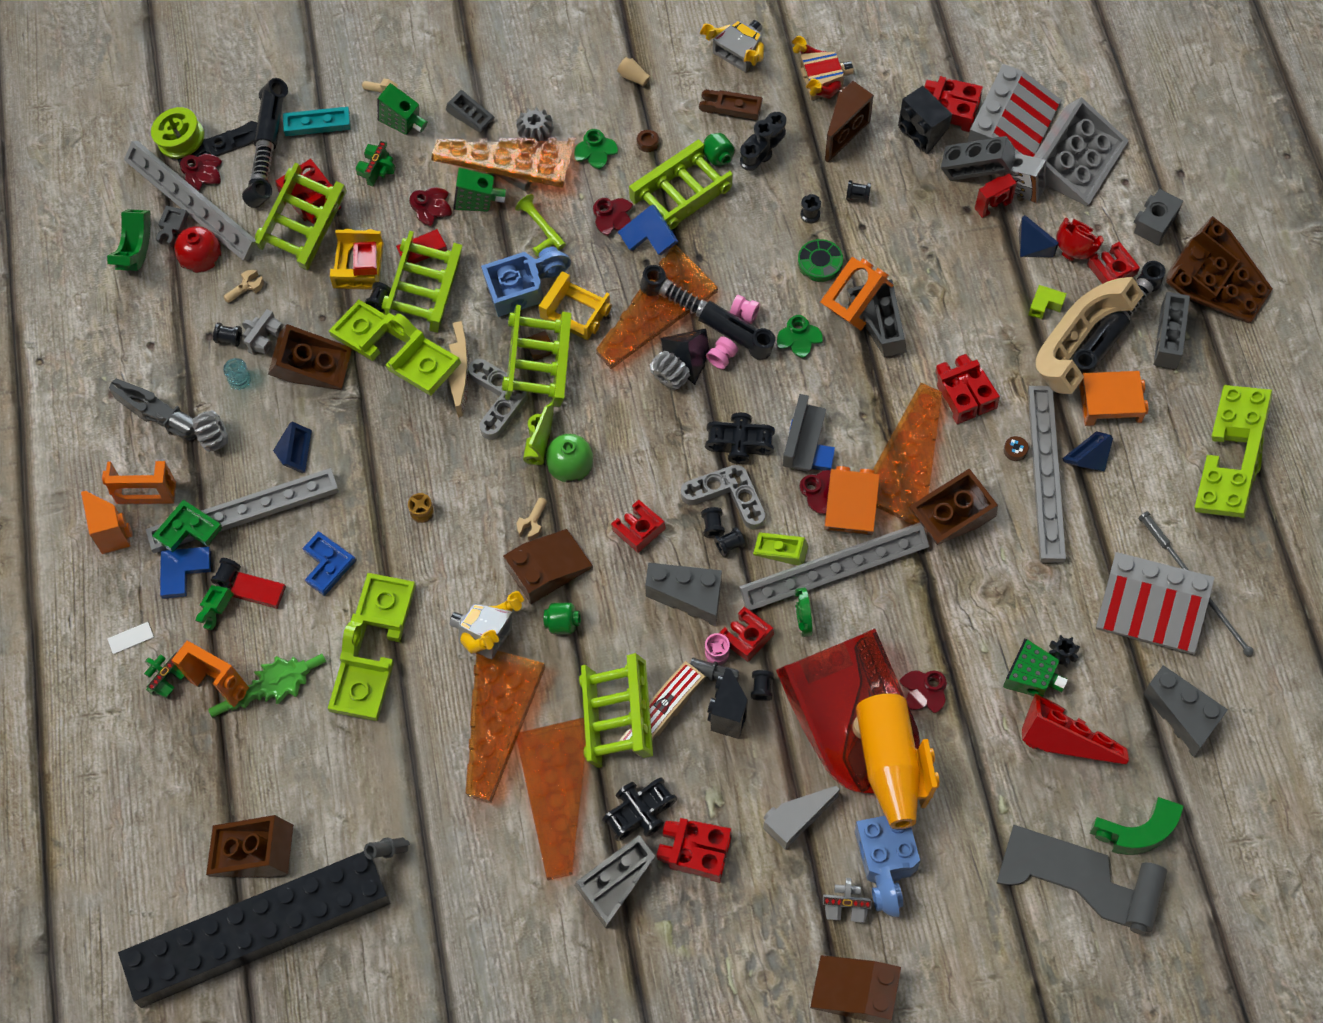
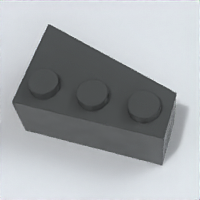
[847,279,907,357]
[645,562,722,627]
[1144,665,1228,757]
[575,835,655,928]

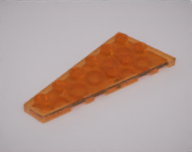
[431,137,576,188]
[596,244,718,369]
[873,383,942,525]
[466,651,546,803]
[515,718,586,881]

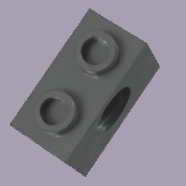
[1134,189,1183,245]

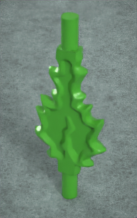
[208,654,326,718]

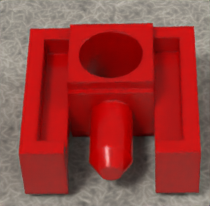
[975,174,1017,218]
[1087,241,1140,284]
[611,500,666,553]
[719,606,774,662]

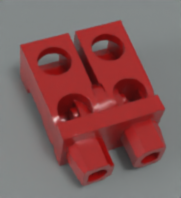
[924,76,983,132]
[275,158,341,225]
[935,354,1000,424]
[656,818,732,883]

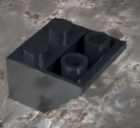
[898,86,952,154]
[707,668,748,739]

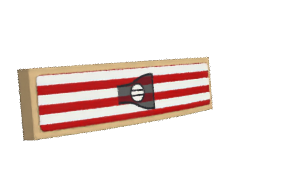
[448,321,469,417]
[619,661,706,756]

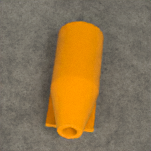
[856,694,940,829]

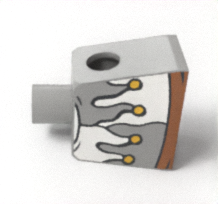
[998,153,1046,203]

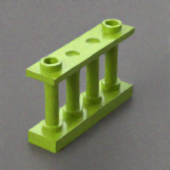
[629,139,733,230]
[255,163,347,270]
[382,230,463,333]
[502,305,572,407]
[579,653,653,768]

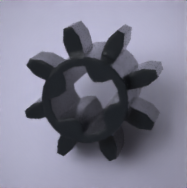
[1049,635,1080,668]

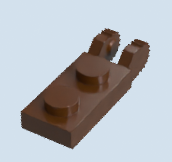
[699,89,763,120]

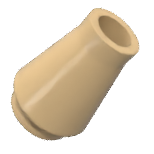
[617,57,651,87]

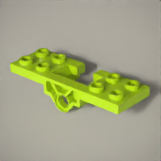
[329,299,461,396]
[1194,385,1273,518]
[327,573,416,721]

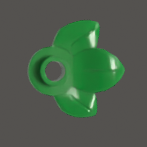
[574,129,618,169]
[777,315,823,358]

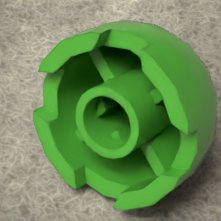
[546,434,593,482]

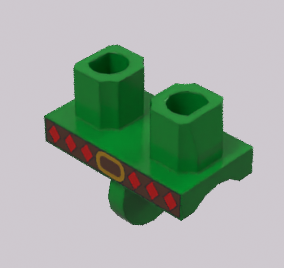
[356,141,396,187]
[144,652,185,699]

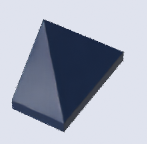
[1019,215,1058,258]
[273,421,312,473]
[1062,431,1113,472]

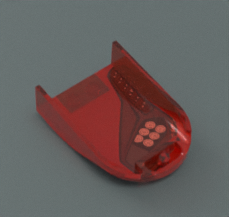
[776,628,920,794]

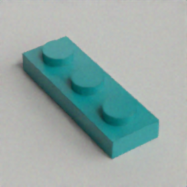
[283,107,351,136]

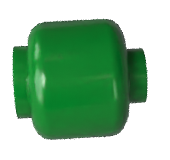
[703,133,735,166]
[543,603,581,634]

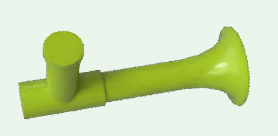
[515,194,566,257]

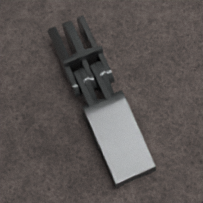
[109,378,197,441]

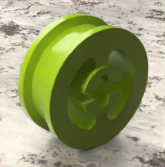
[151,107,204,159]

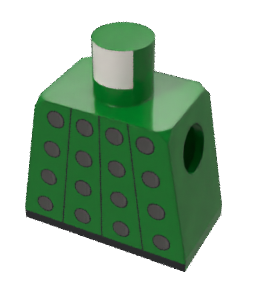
[377,83,428,135]
[453,167,506,212]
[1003,639,1068,697]

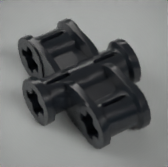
[740,112,787,171]
[705,412,775,464]
[602,777,677,841]

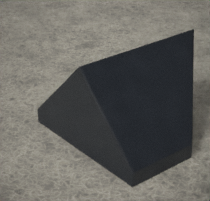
[660,328,710,385]

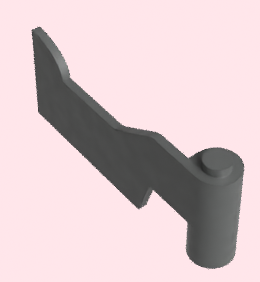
[997,825,1167,935]

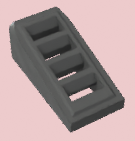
[446,90,495,133]

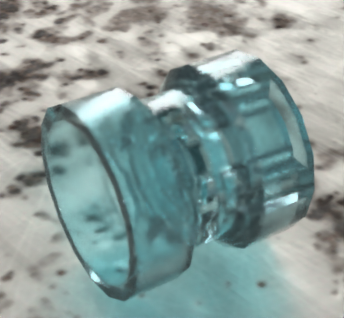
[223,358,251,390]

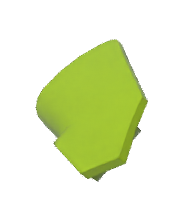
[523,402,554,465]

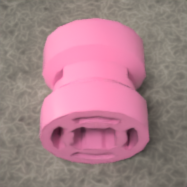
[730,295,760,324]
[706,337,738,369]
[705,633,730,665]

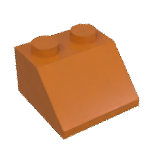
[81,491,132,554]

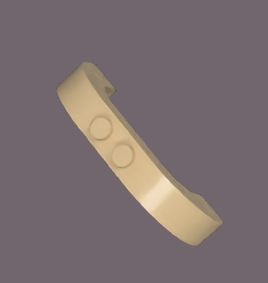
[1036,277,1144,394]

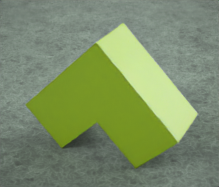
[1028,285,1067,319]

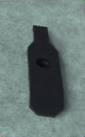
[177,121,257,165]

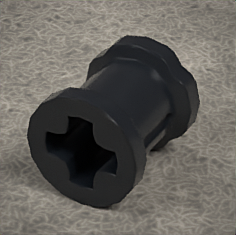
[846,180,871,203]
[800,194,822,224]
[365,282,391,312]
[213,323,242,347]
[701,507,725,538]
[714,527,746,557]
[211,558,241,589]
[751,670,774,701]

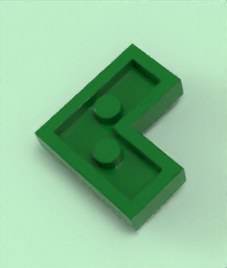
[152,500,223,552]

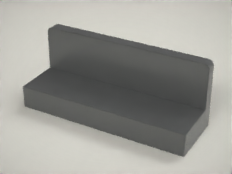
[783,394,826,472]

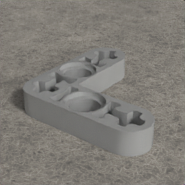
[468,359,528,440]
[681,465,765,530]

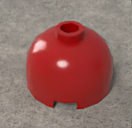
[1056,218,1104,261]
[174,226,222,273]

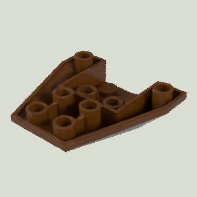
[1166,216,1273,323]

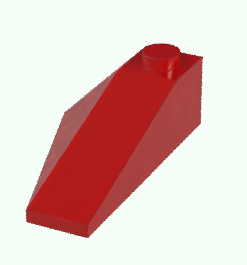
[1022,694,1129,764]

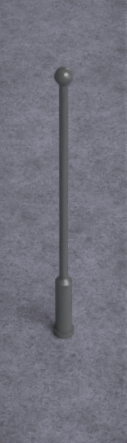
[1138,511,1254,656]

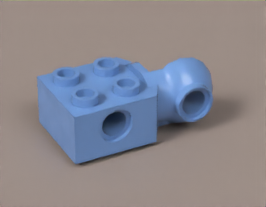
[481,247,571,317]
[854,816,920,918]

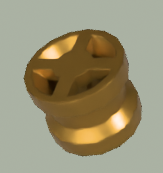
[408,493,434,523]

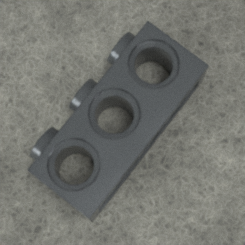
[941,136,1016,181]
[1153,292,1190,369]

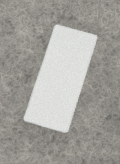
[108,622,154,654]

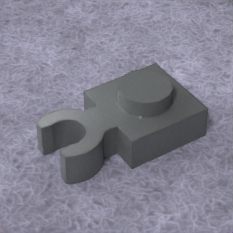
[156,205,189,247]

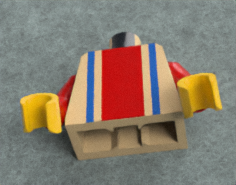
[792,36,854,100]

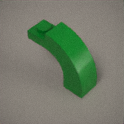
[107,209,151,271]
[1089,797,1183,855]

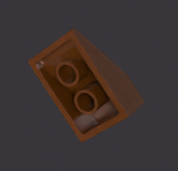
[825,81,874,162]
[268,324,352,390]
[909,468,998,545]
[503,529,593,604]
[206,815,294,878]
[810,955,901,1023]

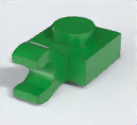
[195,585,234,630]

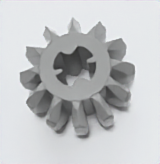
[516,107,554,145]
[650,351,690,390]
[192,410,228,452]

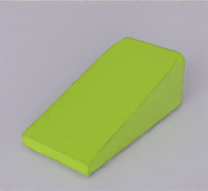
[753,532,808,565]

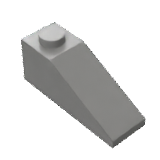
[763,786,840,850]

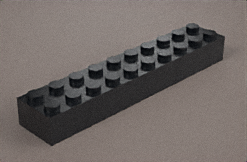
[118,851,391,1008]

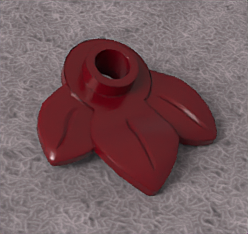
[180,154,222,191]
[409,187,452,226]
[593,198,633,236]
[799,470,831,515]
[899,670,947,713]

